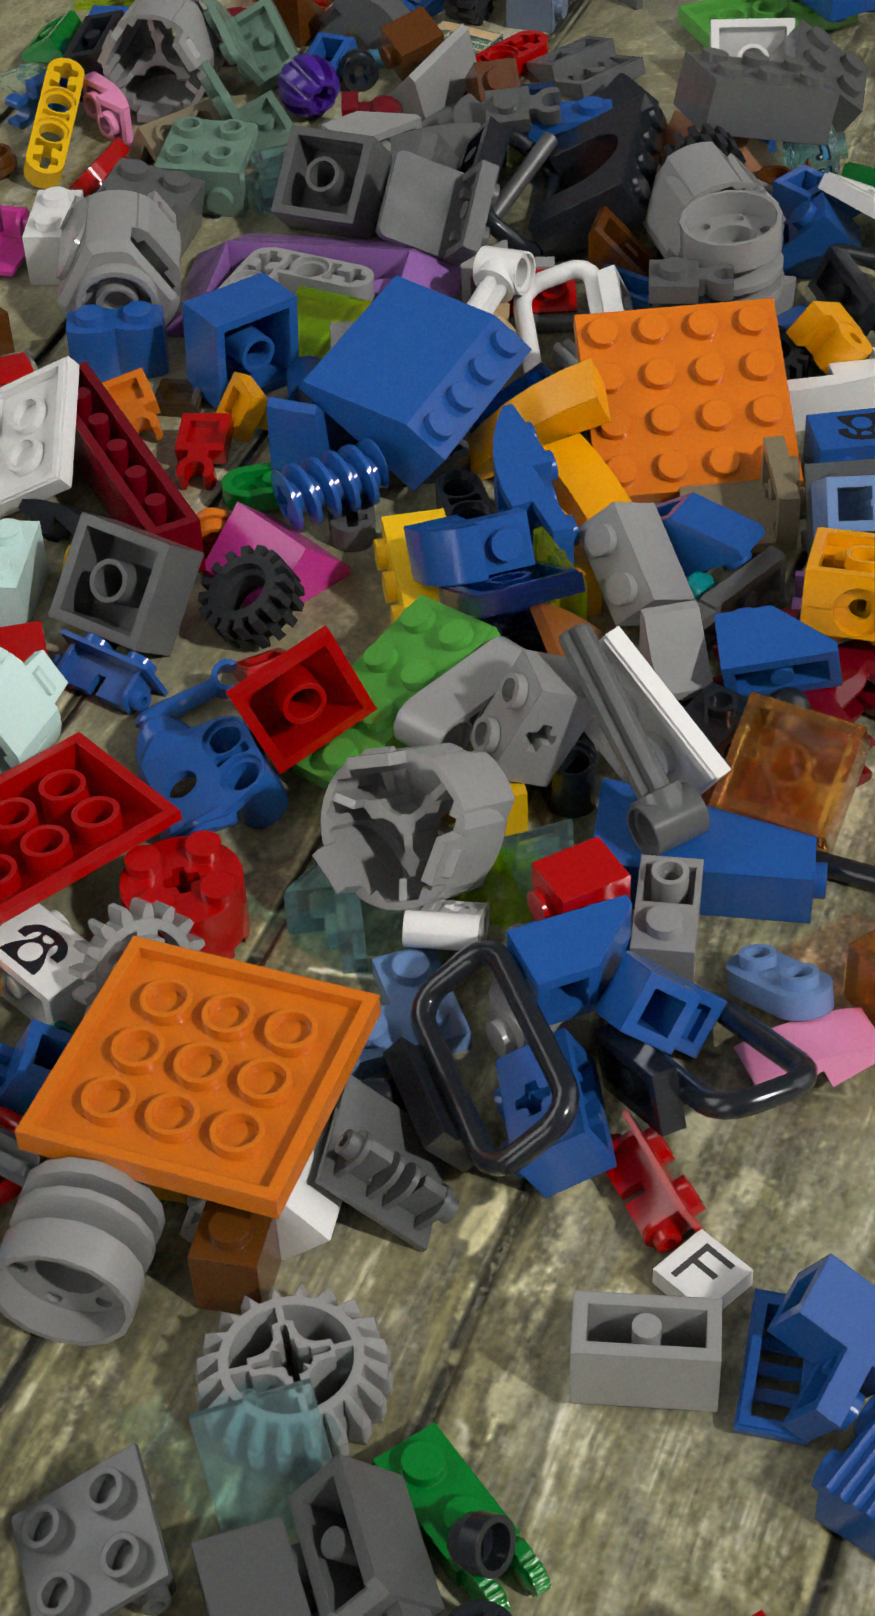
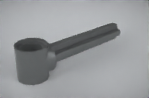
[559,623,710,856]

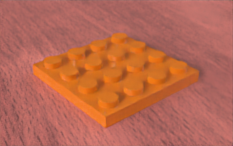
[573,298,803,503]
[14,935,381,1220]

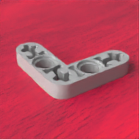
[218,247,375,308]

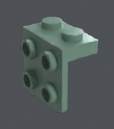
[202,0,299,93]
[200,60,294,167]
[154,116,259,218]

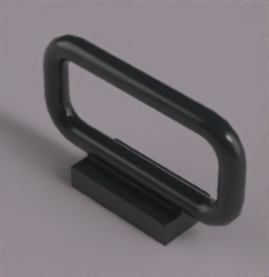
[457,116,563,257]
[808,243,875,337]
[383,940,580,1177]
[594,991,818,1137]

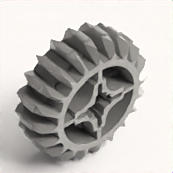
[195,1282,393,1478]

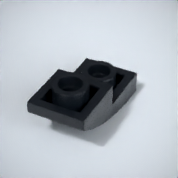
[18,499,104,543]

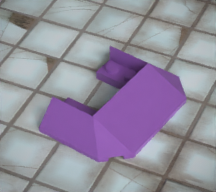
[166,233,462,337]

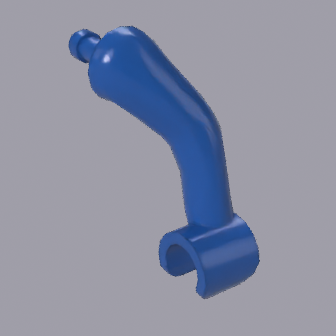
[135,659,238,728]

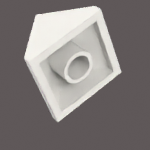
[709,18,795,58]

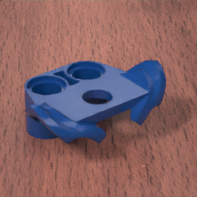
[136,715,289,840]

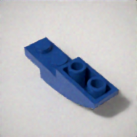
[493,404,580,575]

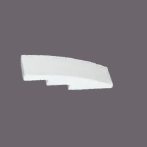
[787,347,875,432]

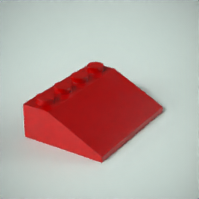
[0,732,182,925]

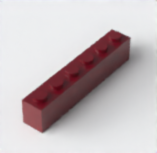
[73,361,206,573]

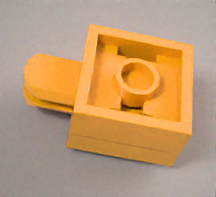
[800,527,875,646]

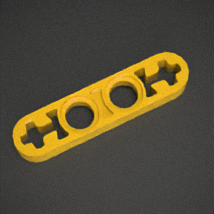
[23,58,85,189]

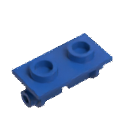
[53,628,169,714]

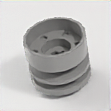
[679,190,784,303]
[0,1157,165,1346]

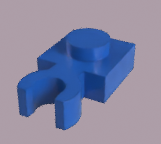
[5,70,68,129]

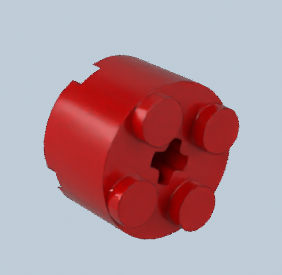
[119,830,250,959]

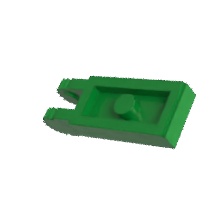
[372,1422,551,1612]

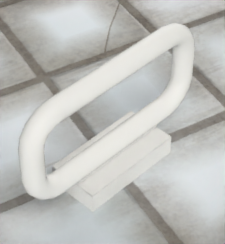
[513,260,633,388]

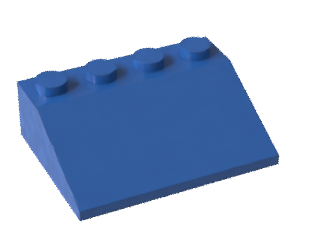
[298,275,532,491]

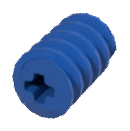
[271,438,389,531]

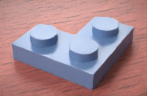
[351,947,472,1080]

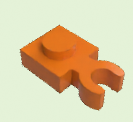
[102,367,163,441]

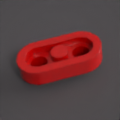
[69,136,131,198]

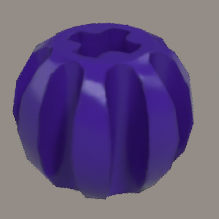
[277,54,340,118]

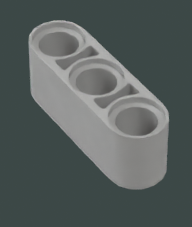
[393,636,525,752]

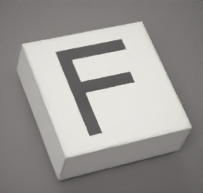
[652,1229,754,1310]

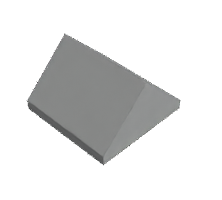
[388,23,477,120]

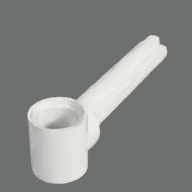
[467,245,536,314]

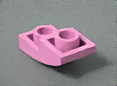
[83,71,133,147]
[733,1007,875,1087]

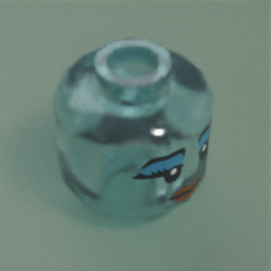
[782,124,848,174]

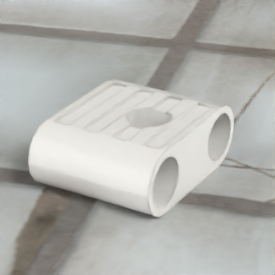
[402,900,490,951]

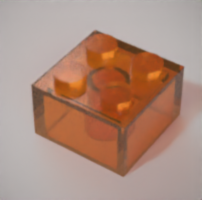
[710,692,870,854]

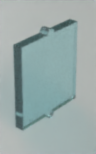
[189,1378,333,1533]

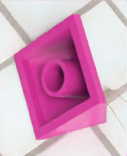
[203,502,351,606]

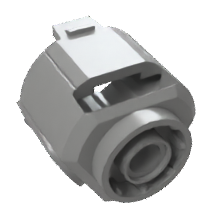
[97,0,225,123]
[643,142,787,258]
[56,190,181,326]
[312,743,515,910]

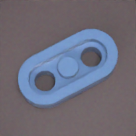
[726,944,834,1021]

